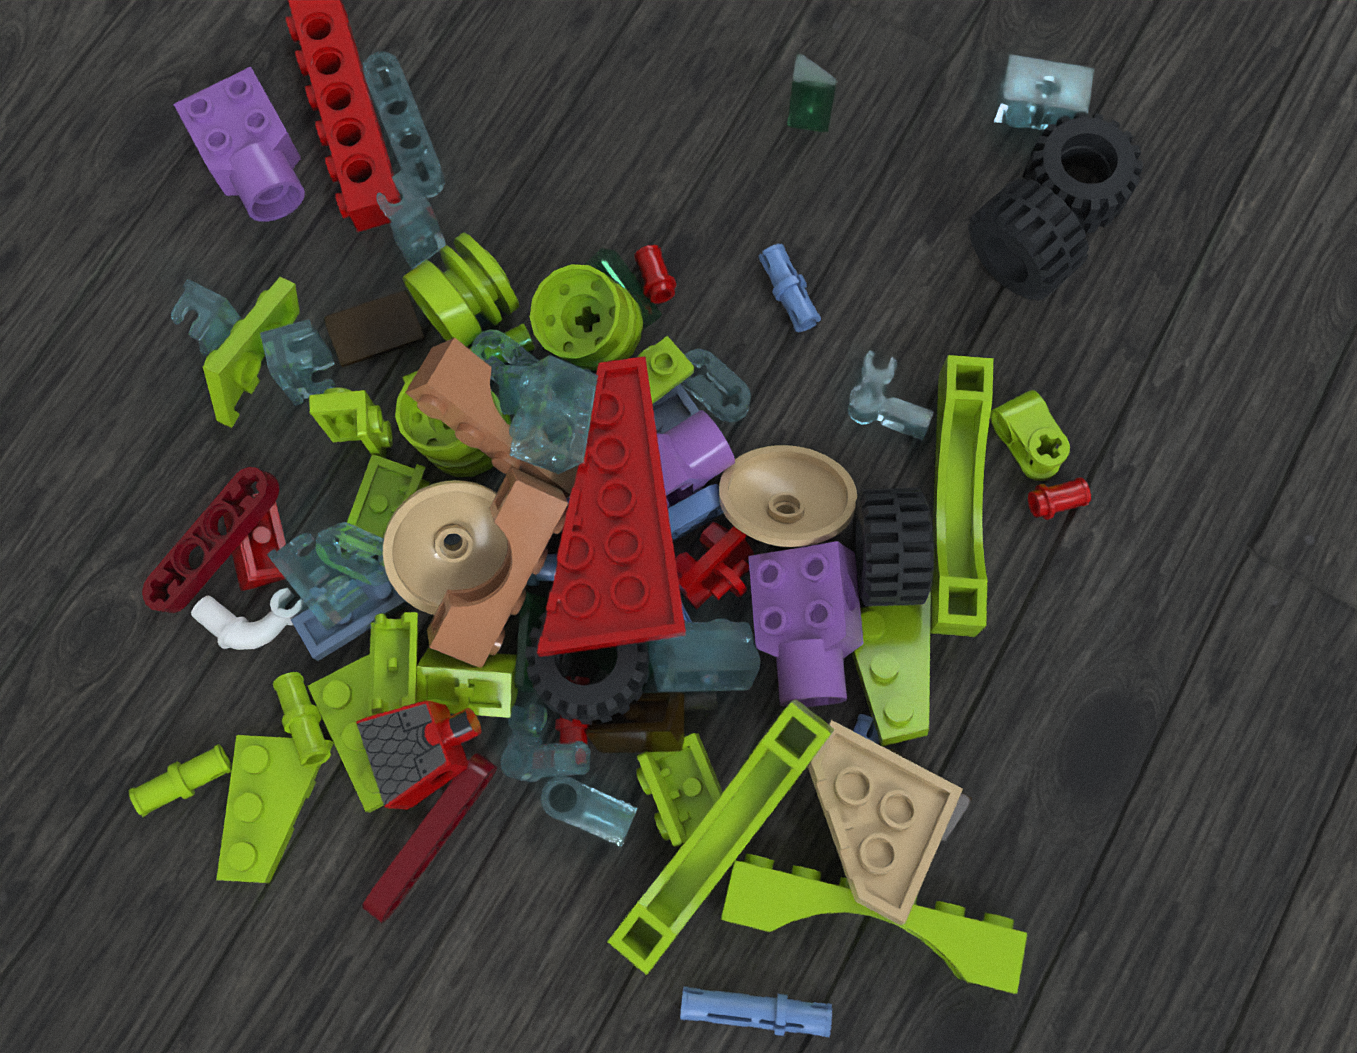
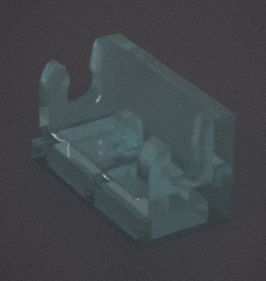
[376,171,446,270]
[171,279,242,356]
[260,319,335,406]
[267,533,369,631]

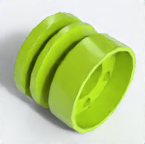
[402,232,520,347]
[530,264,643,371]
[395,371,513,477]

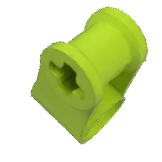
[990,390,1070,481]

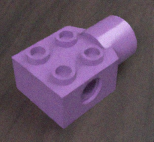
[174,67,305,222]
[657,410,735,508]
[749,541,864,707]

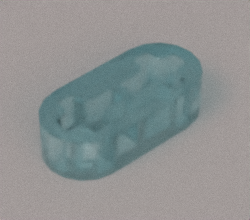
[681,349,751,422]
[316,522,390,586]

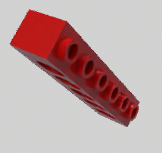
[285,0,407,232]

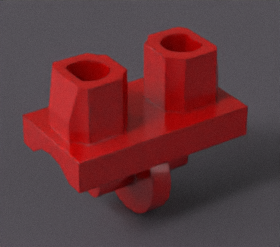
[675,522,754,610]

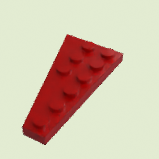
[537,356,686,657]

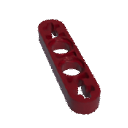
[142,467,280,613]
[362,753,497,923]

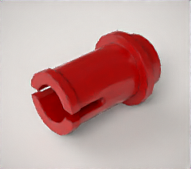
[634,245,677,304]
[1028,477,1091,520]

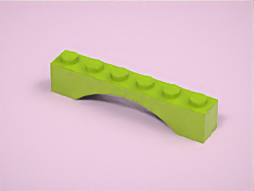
[930,355,994,637]
[608,699,835,975]
[721,854,1027,994]

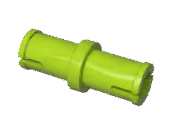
[273,672,331,768]
[129,744,232,817]

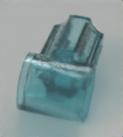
[541,776,638,847]

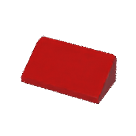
[223,494,294,591]

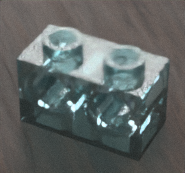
[509,355,598,474]

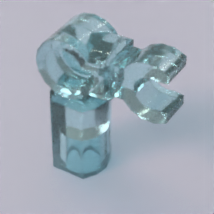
[847,350,934,440]
[501,703,591,783]

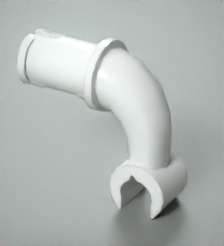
[191,588,308,650]

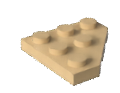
[808,720,963,925]

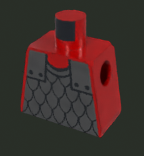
[356,700,481,810]

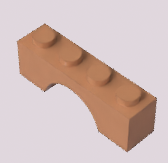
[405,337,583,498]
[427,467,568,668]

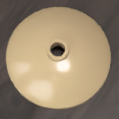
[719,445,857,547]
[383,480,507,615]

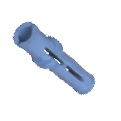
[680,986,832,1037]

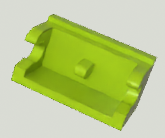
[368,612,418,716]
[416,648,520,718]

